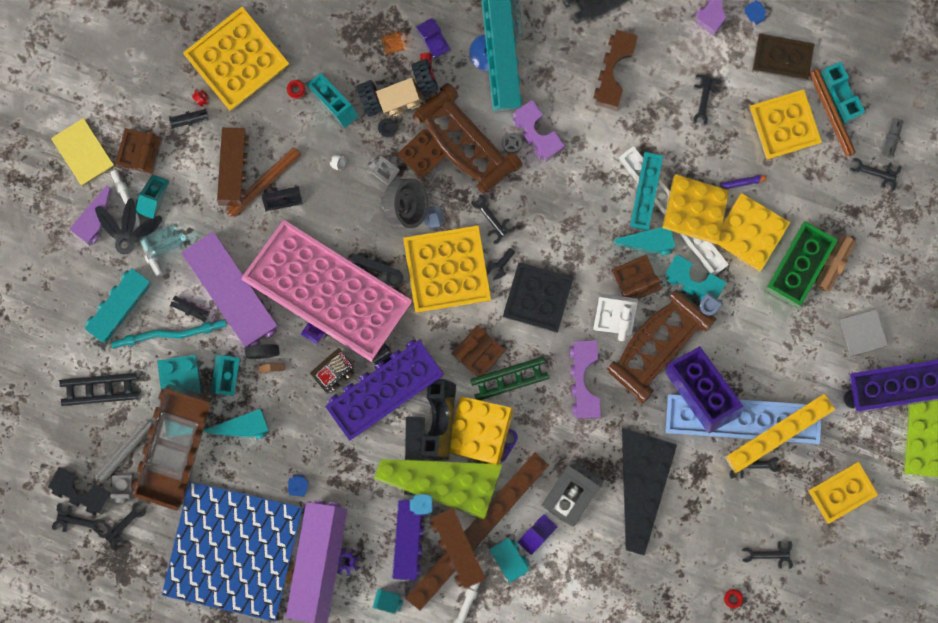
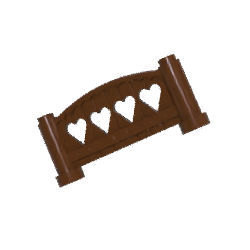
[412,83,523,194]
[606,289,717,405]

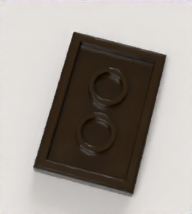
[752,33,815,81]

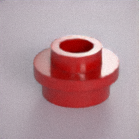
[287,80,306,99]
[192,89,209,107]
[724,589,743,609]

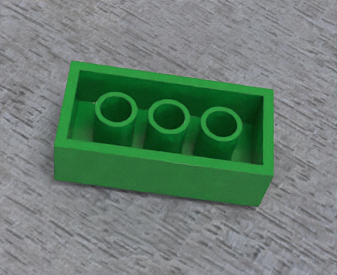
[765,221,838,309]

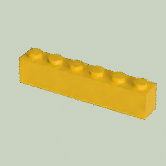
[724,393,835,473]

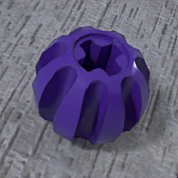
[336,547,361,577]

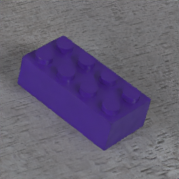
[666,346,744,434]
[392,500,425,581]

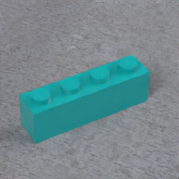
[85,268,152,345]

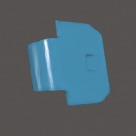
[410,495,432,515]

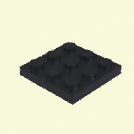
[502,262,573,333]

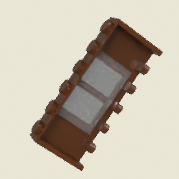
[132,384,213,511]

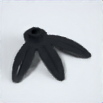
[95,198,162,255]

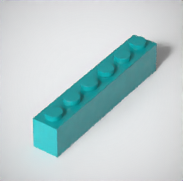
[482,0,522,111]

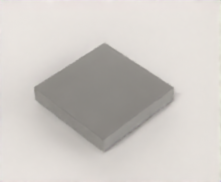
[839,309,888,357]

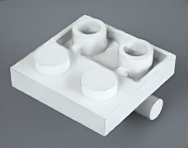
[593,293,638,341]

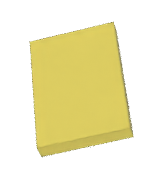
[51,118,114,186]

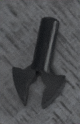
[487,248,515,280]

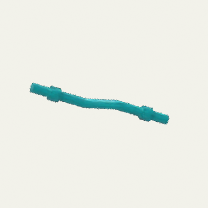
[111,319,227,349]

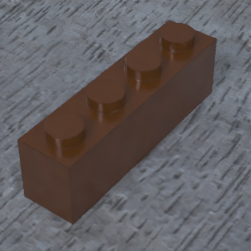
[217,127,249,207]
[430,508,486,590]

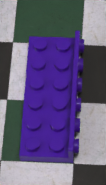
[325,338,444,441]

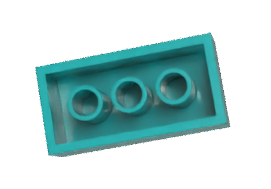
[157,355,207,439]

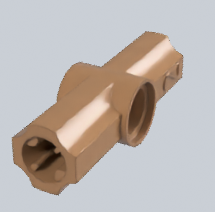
[815,235,856,293]

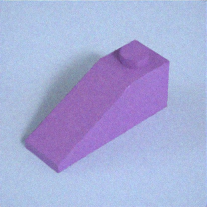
[69,185,112,246]

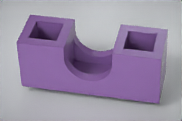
[512,100,565,162]

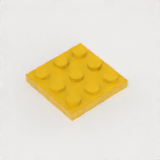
[749,89,822,160]
[662,174,729,244]
[715,193,790,272]
[450,396,514,465]

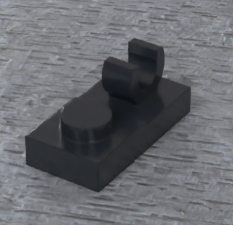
[261,186,303,212]

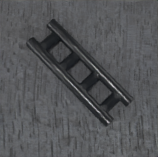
[59,373,139,406]

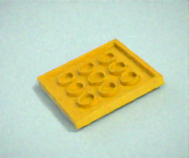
[183,7,290,112]
[403,225,491,313]

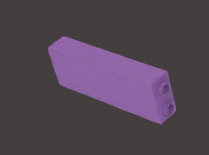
[181,232,278,348]
[286,500,348,623]

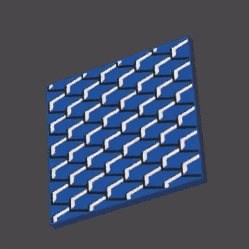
[162,482,302,622]

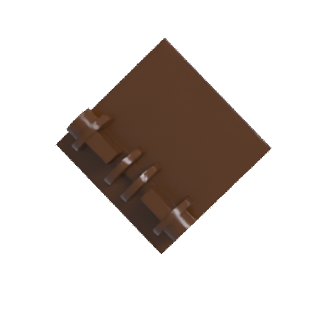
[397,129,446,179]

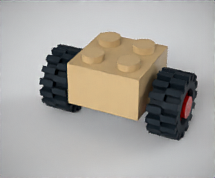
[357,58,438,117]

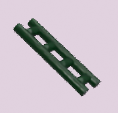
[470,356,550,401]

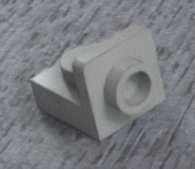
[366,156,399,185]
[111,475,133,503]

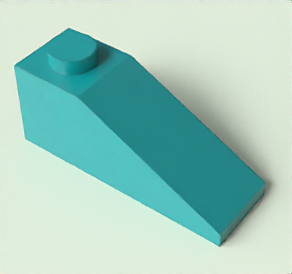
[306,73,359,129]
[613,227,676,256]
[206,409,270,440]

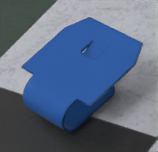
[744,0,767,25]
[288,475,308,497]

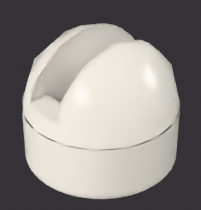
[330,155,346,171]

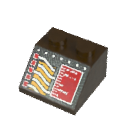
[310,348,356,394]

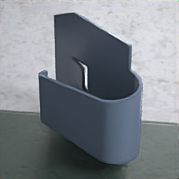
[424,206,444,229]

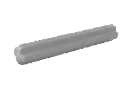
[96,419,154,482]

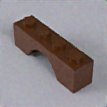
[593,30,638,111]

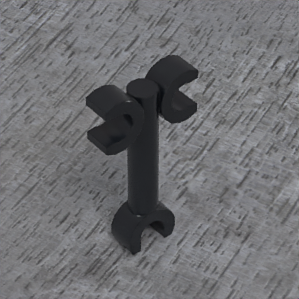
[693,74,722,126]
[849,158,902,192]
[471,195,516,245]
[729,451,779,479]
[96,502,146,551]
[52,503,106,533]
[742,541,793,569]

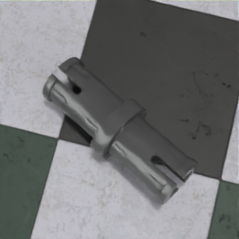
[882,118,904,158]

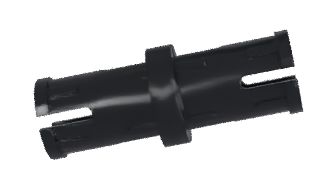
[169,108,209,129]
[170,295,210,323]

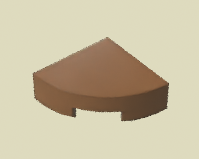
[258,363,285,374]

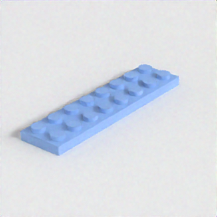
[665,394,821,444]

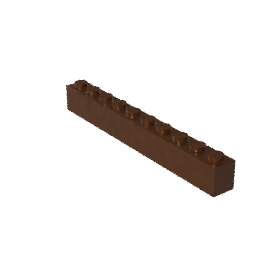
[406,452,549,611]

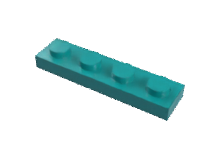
[630,152,663,231]

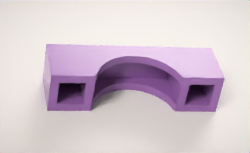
[695,0,727,36]
[570,340,601,420]

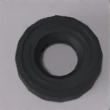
[245,344,280,359]

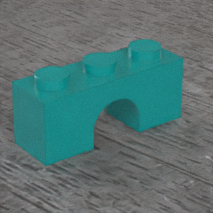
[821,61,865,124]
[664,254,727,301]

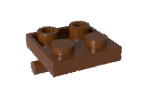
[115,128,162,175]
[611,255,662,300]
[451,325,506,377]

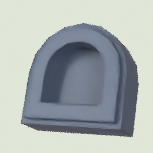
[700,292,723,315]

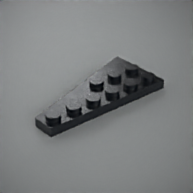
[621,428,677,556]

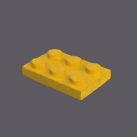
[808,462,878,524]

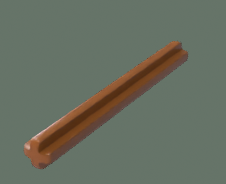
[810,69,856,157]
[226,147,301,218]

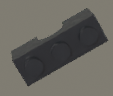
[48,467,112,516]

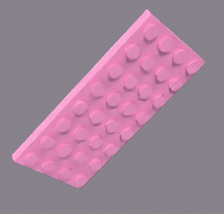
[241,220,412,362]

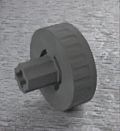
[380,178,428,228]

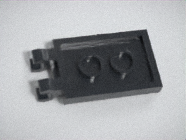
[563,0,631,25]

